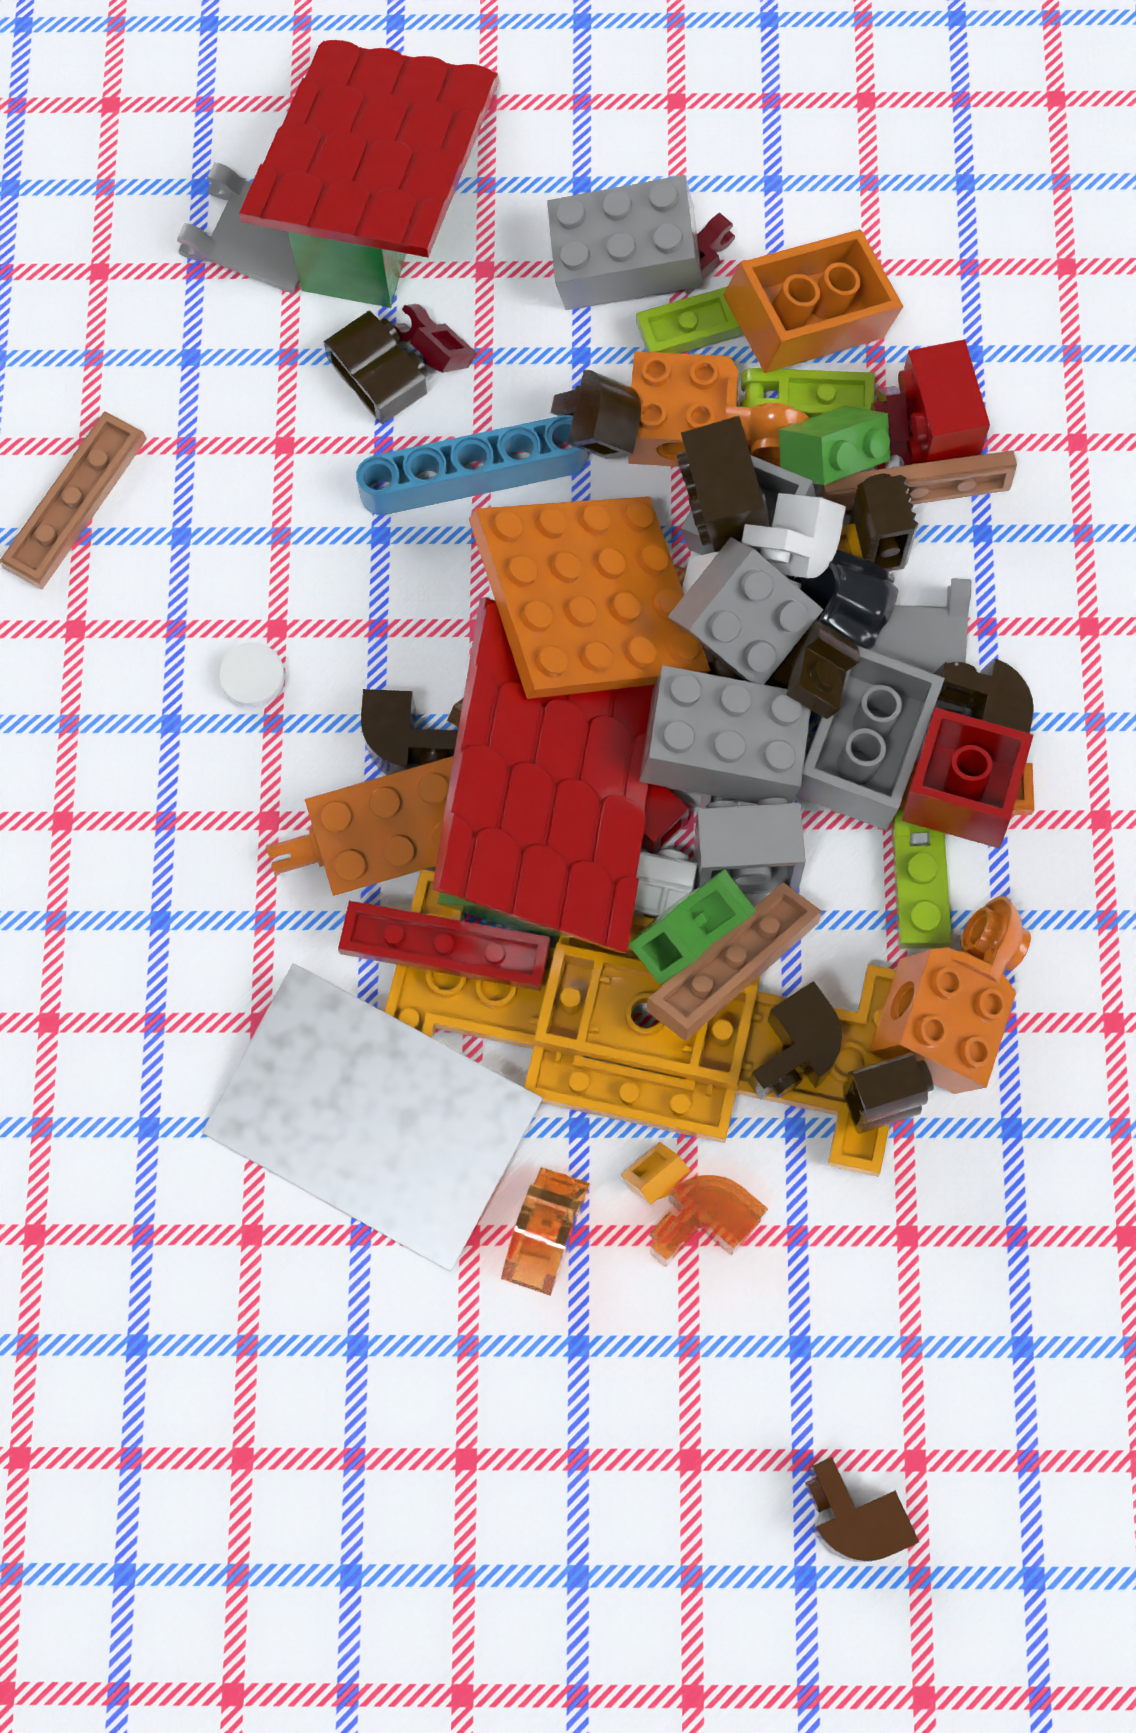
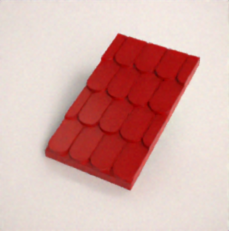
[239,39,499,308]
[432,597,655,953]

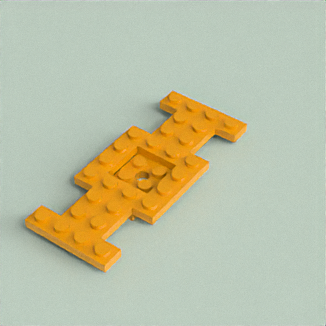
[384,869,896,1177]

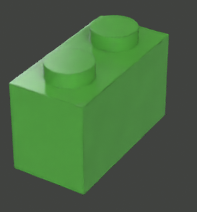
[778,406,890,485]

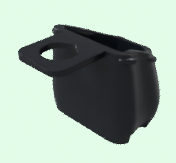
[786,550,898,650]

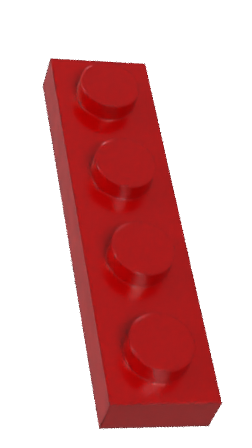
[338,900,551,991]

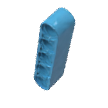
[356,415,588,515]

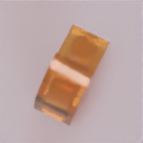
[501,1167,590,1296]
[649,1175,768,1268]

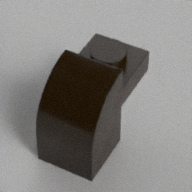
[550,370,641,459]
[771,619,860,719]
[933,659,1034,733]
[361,689,458,775]
[749,981,842,1100]

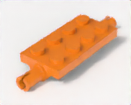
[266,756,454,896]

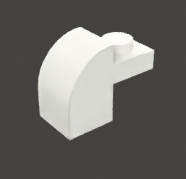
[742,493,846,578]

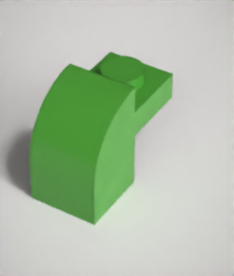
[628,869,757,985]

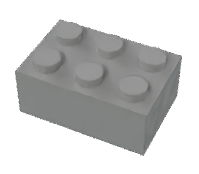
[547,175,703,310]
[796,646,945,831]
[639,665,810,804]

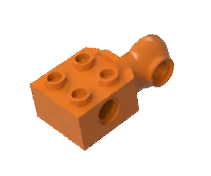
[628,351,810,467]
[869,896,1031,1094]

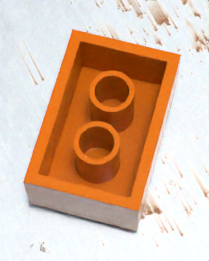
[723,229,904,373]

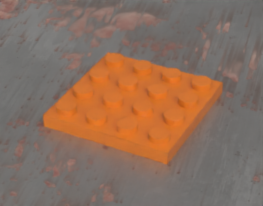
[469,496,710,699]

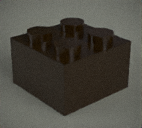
[676,416,770,552]

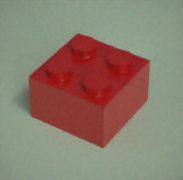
[898,339,990,464]
[902,707,1034,849]

